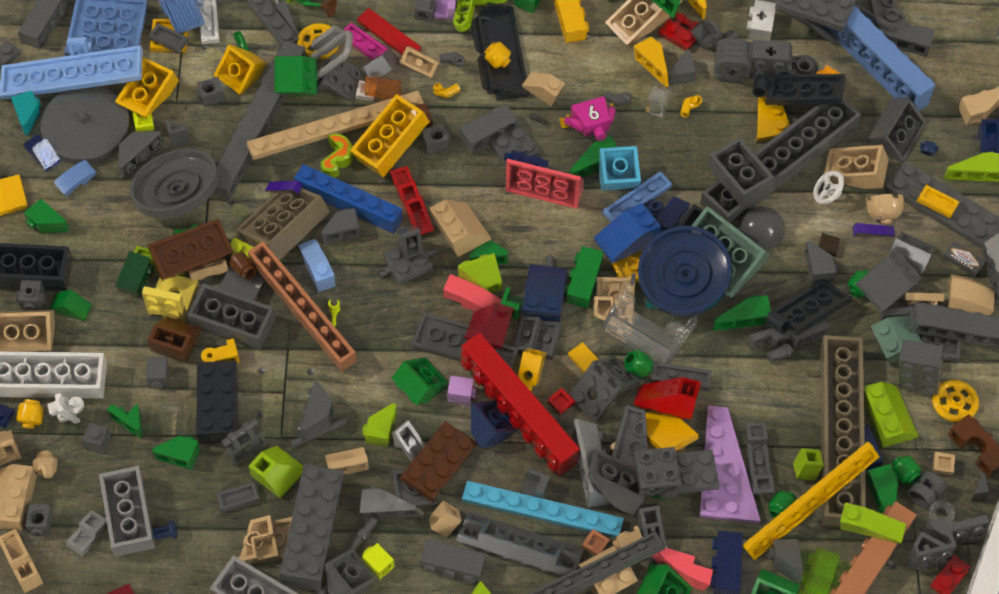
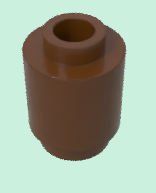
[229,252,257,280]

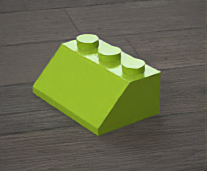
[864,382,919,448]

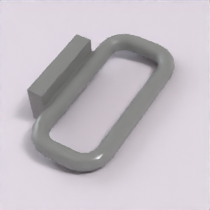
[310,25,353,81]

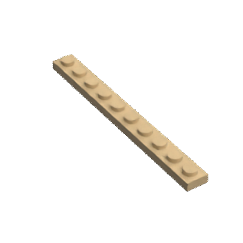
[247,91,424,160]

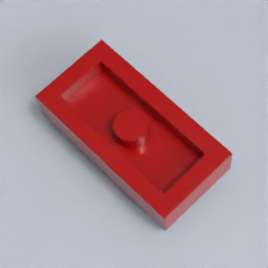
[930,554,971,594]

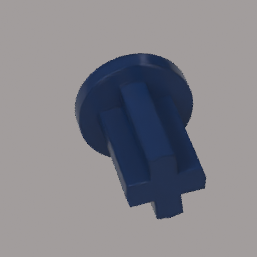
[152,520,178,540]

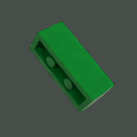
[564,246,604,309]

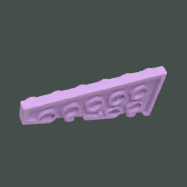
[699,406,761,524]

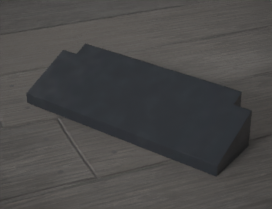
[471,2,530,101]

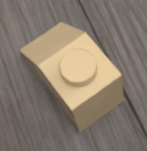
[521,72,565,106]

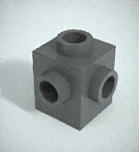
[16,280,46,311]

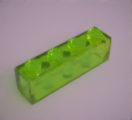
[797,547,840,594]

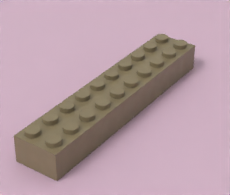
[820,335,866,527]

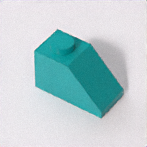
[11,90,42,136]

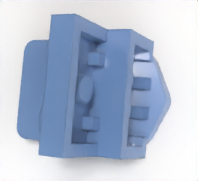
[159,0,205,34]

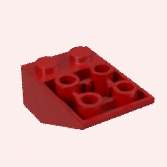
[633,377,701,419]

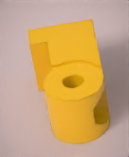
[201,338,240,363]

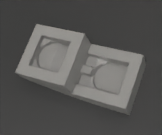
[66,510,107,556]

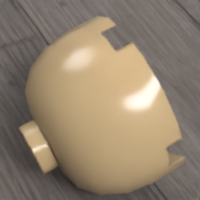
[866,194,904,224]

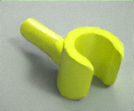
[328,300,340,327]

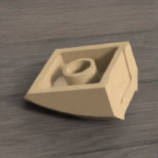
[946,274,995,316]

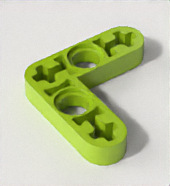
[453,0,508,32]

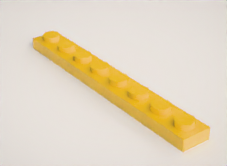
[742,442,880,561]

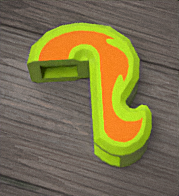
[321,133,353,178]

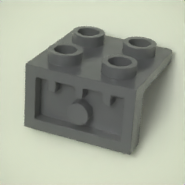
[317,54,364,101]

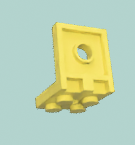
[142,276,199,323]

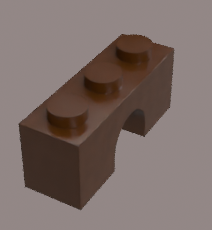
[948,414,999,478]

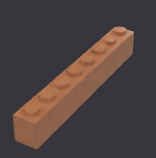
[248,241,357,372]

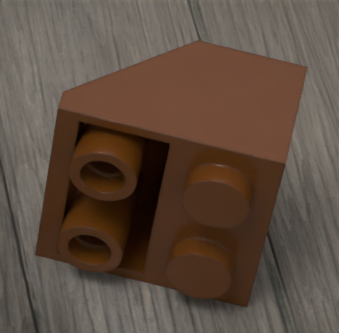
[147,317,202,362]

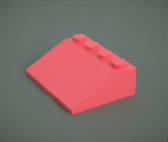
[506,159,584,209]

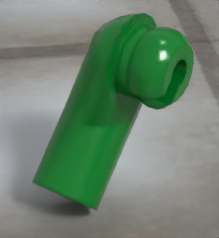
[233,31,250,52]

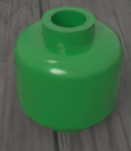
[847,269,869,298]
[624,350,653,379]
[892,456,922,486]
[768,491,796,518]

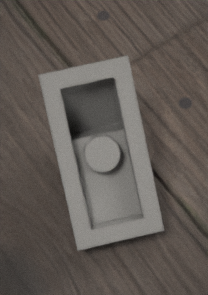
[392,420,425,462]

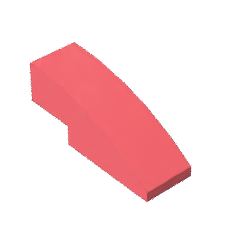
[443,274,502,311]
[651,547,713,591]

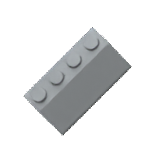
[572,419,611,508]

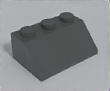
[868,97,927,162]

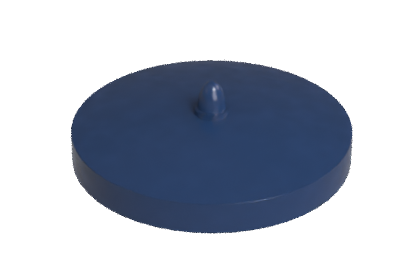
[638,226,732,317]

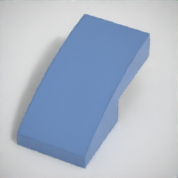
[54,160,97,196]

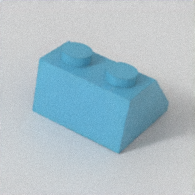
[599,146,641,191]

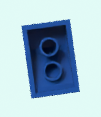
[594,203,661,263]

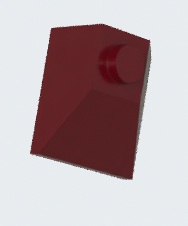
[464,303,514,349]

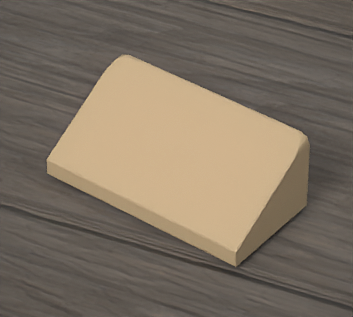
[399,46,440,78]

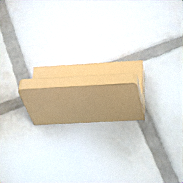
[325,447,369,475]

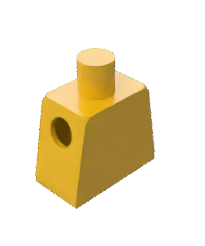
[518,348,547,392]

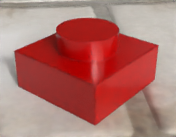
[547,388,575,416]

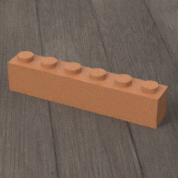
[829,501,917,594]

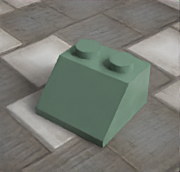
[871,315,923,366]

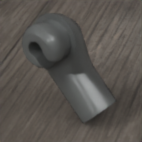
[439,52,465,67]
[604,91,632,107]

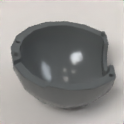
[737,206,785,250]

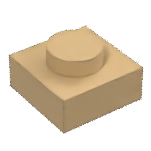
[932,452,955,476]

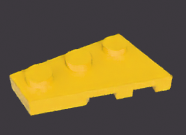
[756,97,790,143]

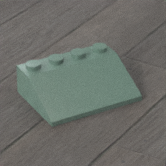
[692,206,771,298]

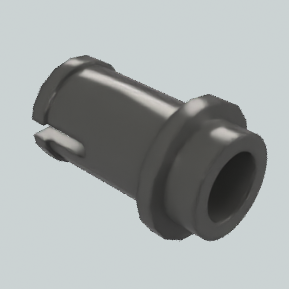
[767,343,793,363]

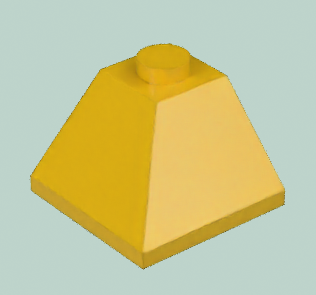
[214,44,267,95]

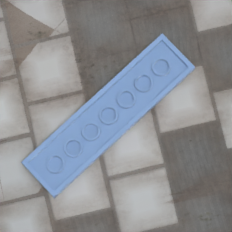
[0,45,143,100]

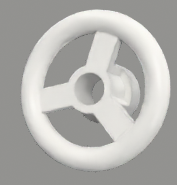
[813,171,844,204]

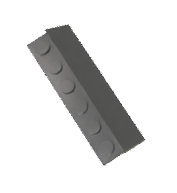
[456,512,585,577]

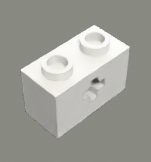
[746,0,776,41]

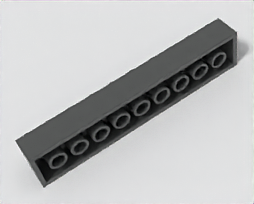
[700,98,862,224]

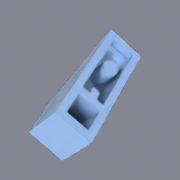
[298,239,336,292]

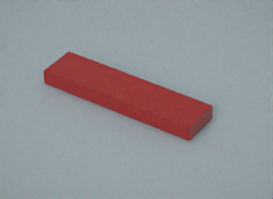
[357,8,422,56]

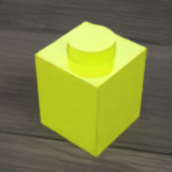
[362,543,395,580]

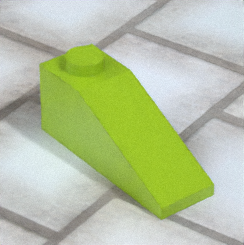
[944,152,999,182]
[840,503,906,544]

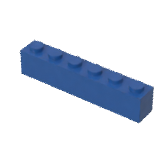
[294,164,403,234]

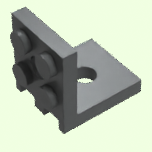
[569,355,642,422]

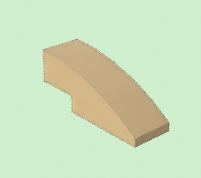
[0,528,43,593]

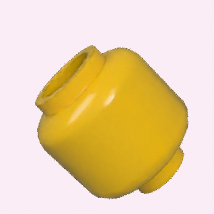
[484,42,511,68]
[16,399,44,429]

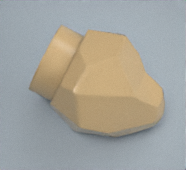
[33,451,57,479]

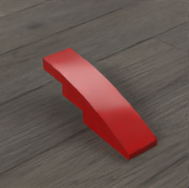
[390,166,434,235]

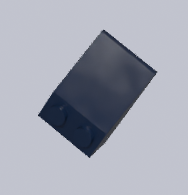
[522,264,567,322]

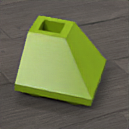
[458,253,502,293]
[248,446,303,499]

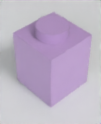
[447,376,477,405]

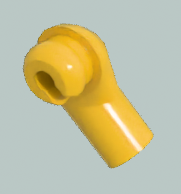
[433,83,461,98]
[680,95,702,118]

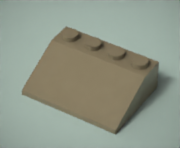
[235,188,330,260]

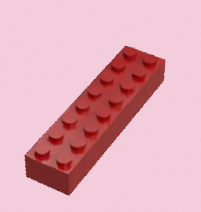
[460,333,580,477]

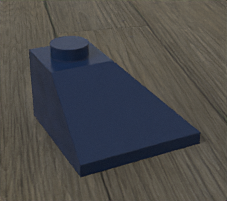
[471,400,519,448]

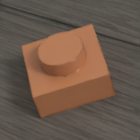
[582,529,610,556]

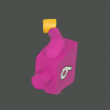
[559,96,616,141]

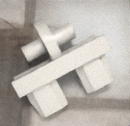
[48,393,84,424]

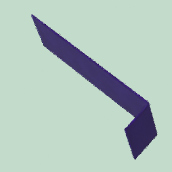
[265,180,303,194]
[853,223,895,236]

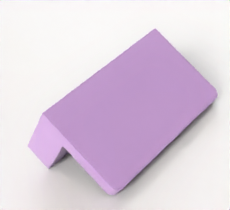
[434,0,457,20]

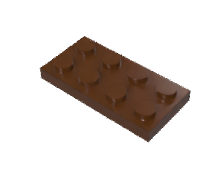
[147,218,234,281]
[399,421,477,502]

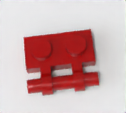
[658,12,698,51]

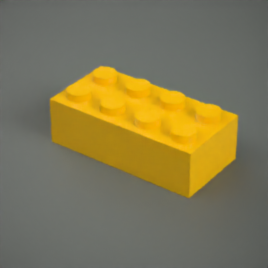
[350,94,430,178]

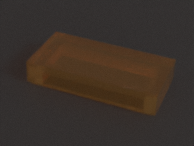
[364,76,401,99]

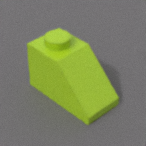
[362,403,397,447]

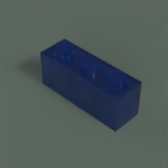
[710,531,743,594]

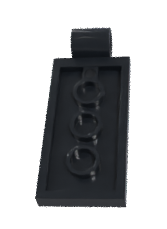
[752,74,846,105]
[766,279,852,336]

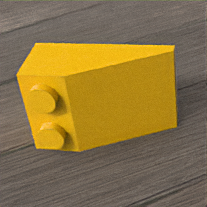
[115,57,179,118]

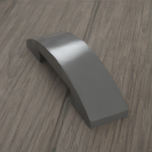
[746,422,775,495]

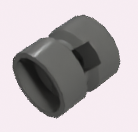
[908,471,946,509]

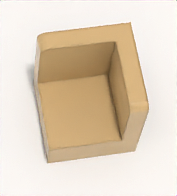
[429,501,462,537]

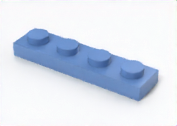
[603,171,672,223]

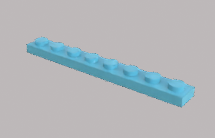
[462,481,624,539]

